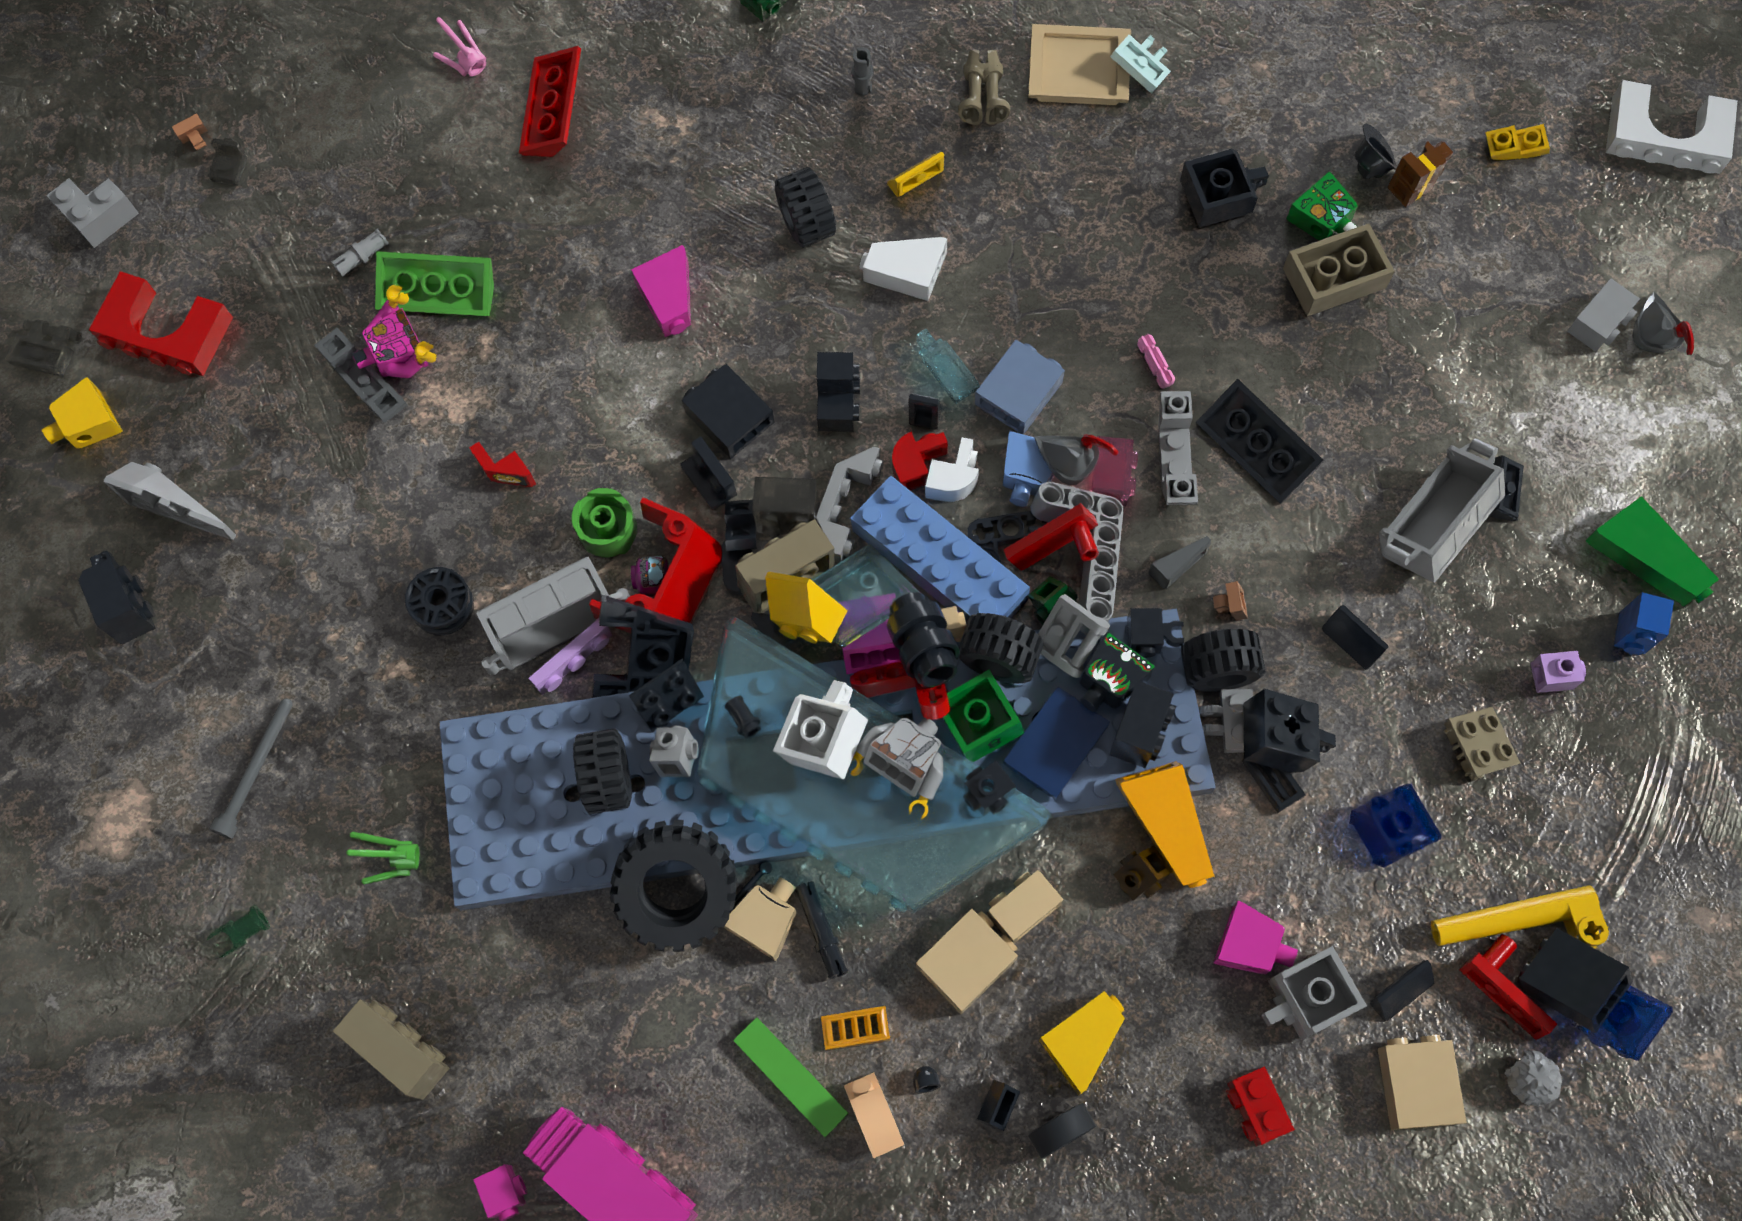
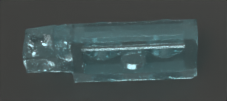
[916,329,980,404]

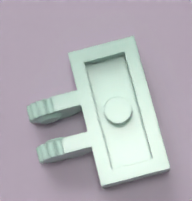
[1110,35,1171,94]

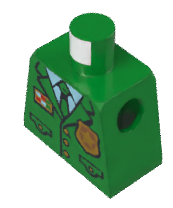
[1286,172,1358,241]

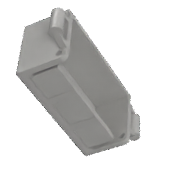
[1379,438,1505,583]
[476,556,630,675]

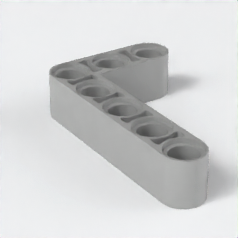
[1030,482,1123,635]

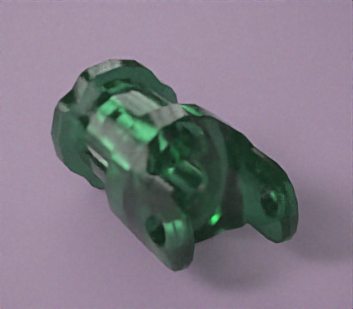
[207,905,270,958]

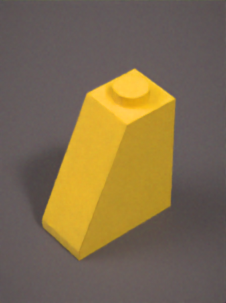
[1039,991,1125,1096]

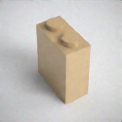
[916,909,1018,1014]
[1378,1035,1467,1130]

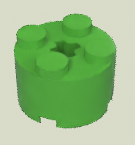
[572,488,637,557]

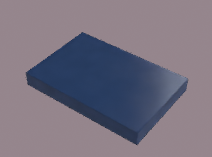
[1003,687,1110,800]

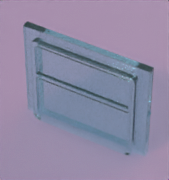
[812,544,920,648]

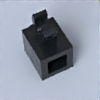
[1127,608,1184,658]

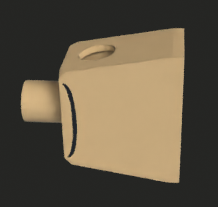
[724,877,797,961]

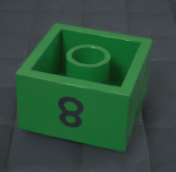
[934,670,1024,765]

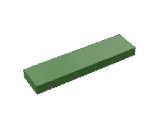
[733,1017,849,1138]

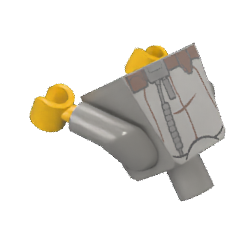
[850,718,943,820]

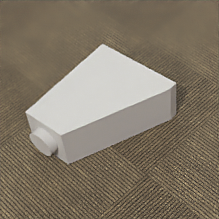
[860,237,947,301]

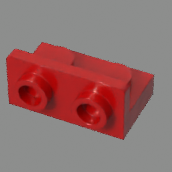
[1226,1066,1295,1146]

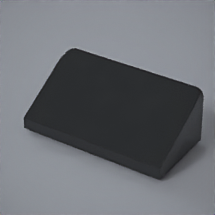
[1488,455,1524,521]
[1322,605,1389,670]
[1370,960,1434,1021]

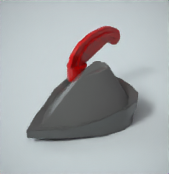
[1632,291,1694,355]
[1034,434,1119,485]

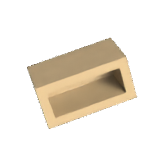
[987,870,1063,943]

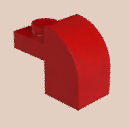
[892,432,948,491]

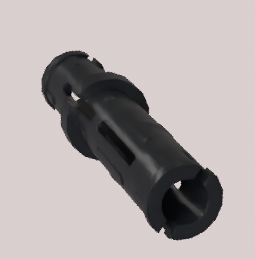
[795,881,848,980]

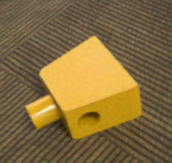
[41,377,123,448]

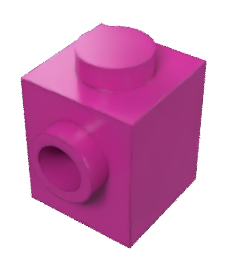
[473,1164,527,1221]

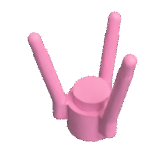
[433,17,486,77]

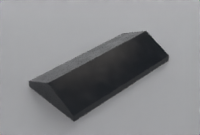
[1196,378,1325,504]

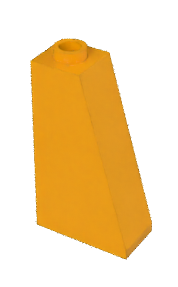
[1115,761,1215,888]

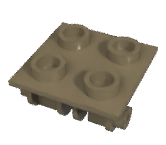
[1444,707,1521,782]

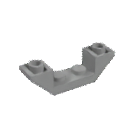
[1158,391,1198,505]
[816,447,883,566]

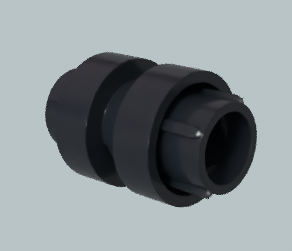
[886,592,960,687]

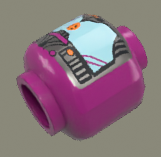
[631,556,670,596]

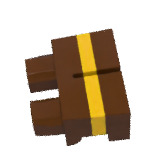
[1387,141,1453,208]

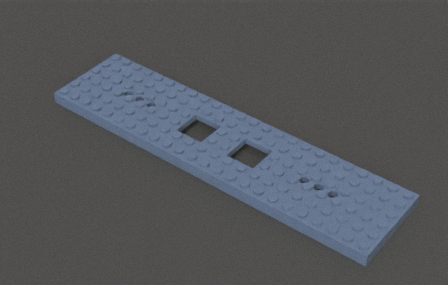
[439,609,1216,911]

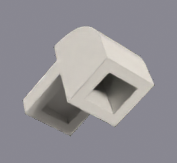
[925,437,979,502]

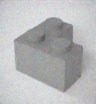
[46,178,139,248]

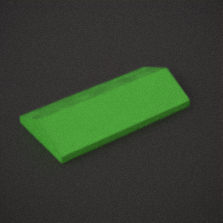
[375,251,494,316]

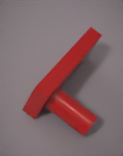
[1004,503,1099,571]
[1459,934,1557,1040]

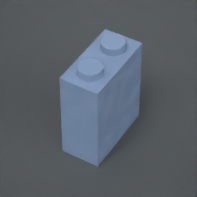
[975,340,1065,435]

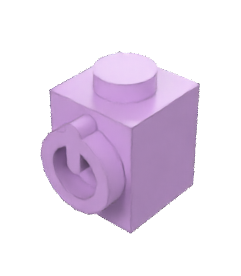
[1530,651,1586,693]

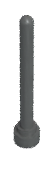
[209,698,293,839]

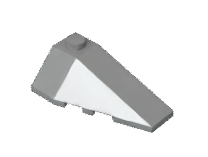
[103,462,236,540]

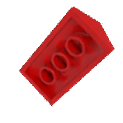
[519,46,581,157]

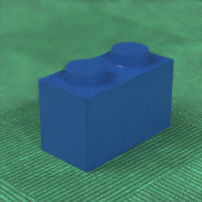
[1614,592,1674,655]

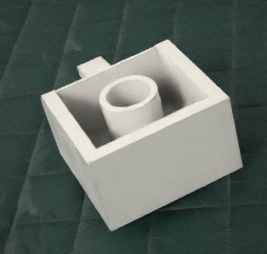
[773,680,868,780]

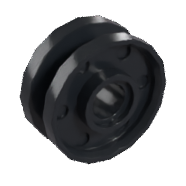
[405,567,474,636]

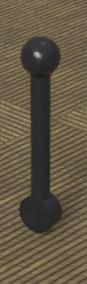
[730,861,772,913]

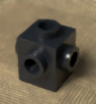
[963,761,1016,816]

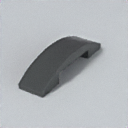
[314,328,407,423]

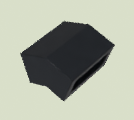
[976,1080,1020,1131]

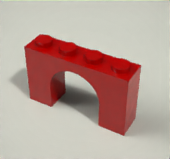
[89,271,233,376]

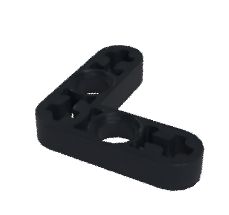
[967,510,1048,563]

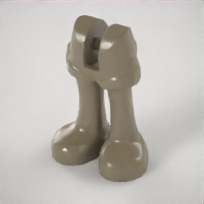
[958,50,1010,125]

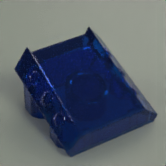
[1349,783,1442,868]
[1572,985,1673,1061]

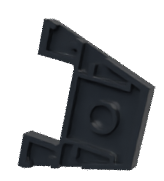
[591,595,694,698]

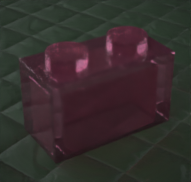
[1091,436,1138,506]

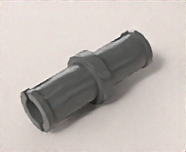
[851,47,874,96]

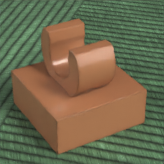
[172,113,208,150]
[1213,581,1248,621]

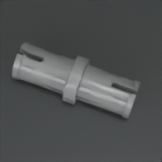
[331,229,389,277]

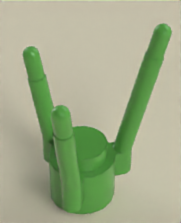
[346,832,420,884]

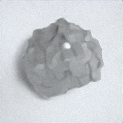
[1505,1050,1562,1107]

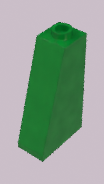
[1585,496,1719,607]

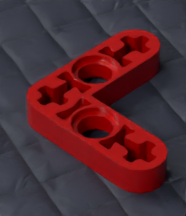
[850,661,950,720]

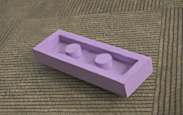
[529,618,612,695]

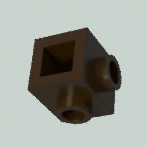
[1113,845,1174,901]

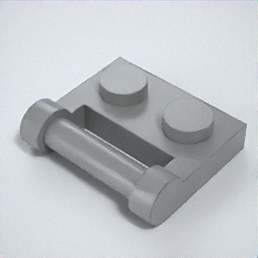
[1038,594,1110,678]

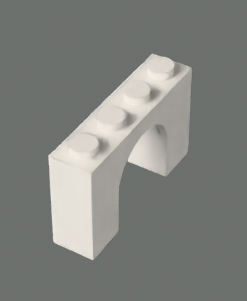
[1606,80,1738,174]

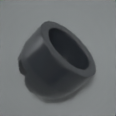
[913,1066,941,1093]

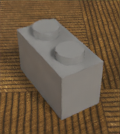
[1567,279,1640,352]

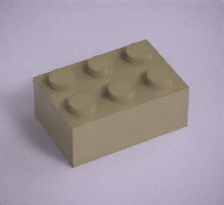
[1283,223,1395,317]
[735,519,835,613]
[333,999,450,1100]

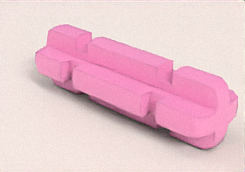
[1137,334,1175,389]

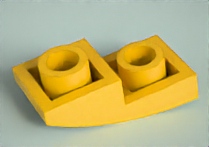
[1485,124,1550,160]

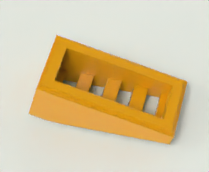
[821,1006,890,1050]

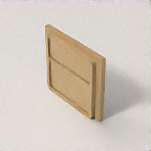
[1028,24,1131,105]

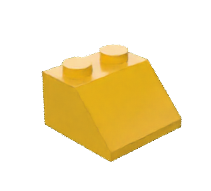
[765,572,848,644]

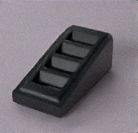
[908,394,941,430]

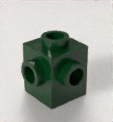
[1027,576,1078,625]

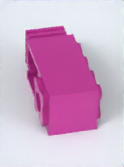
[523,1107,698,1221]

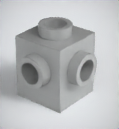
[649,725,699,777]

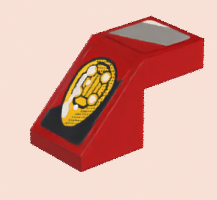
[469,442,536,487]

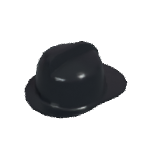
[1354,123,1397,180]

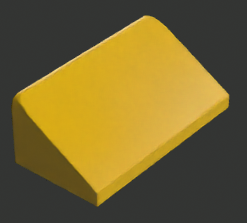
[887,152,944,197]

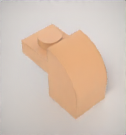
[844,1072,904,1158]

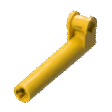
[1431,885,1609,949]

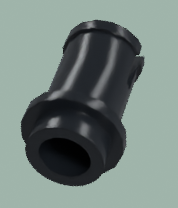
[725,696,761,738]

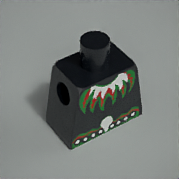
[1080,632,1155,712]

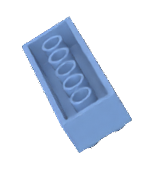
[850,476,1030,625]

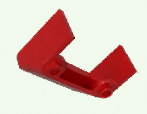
[589,497,722,634]

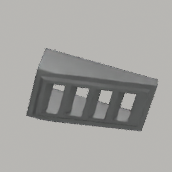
[1148,536,1211,589]

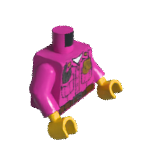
[352,285,437,378]

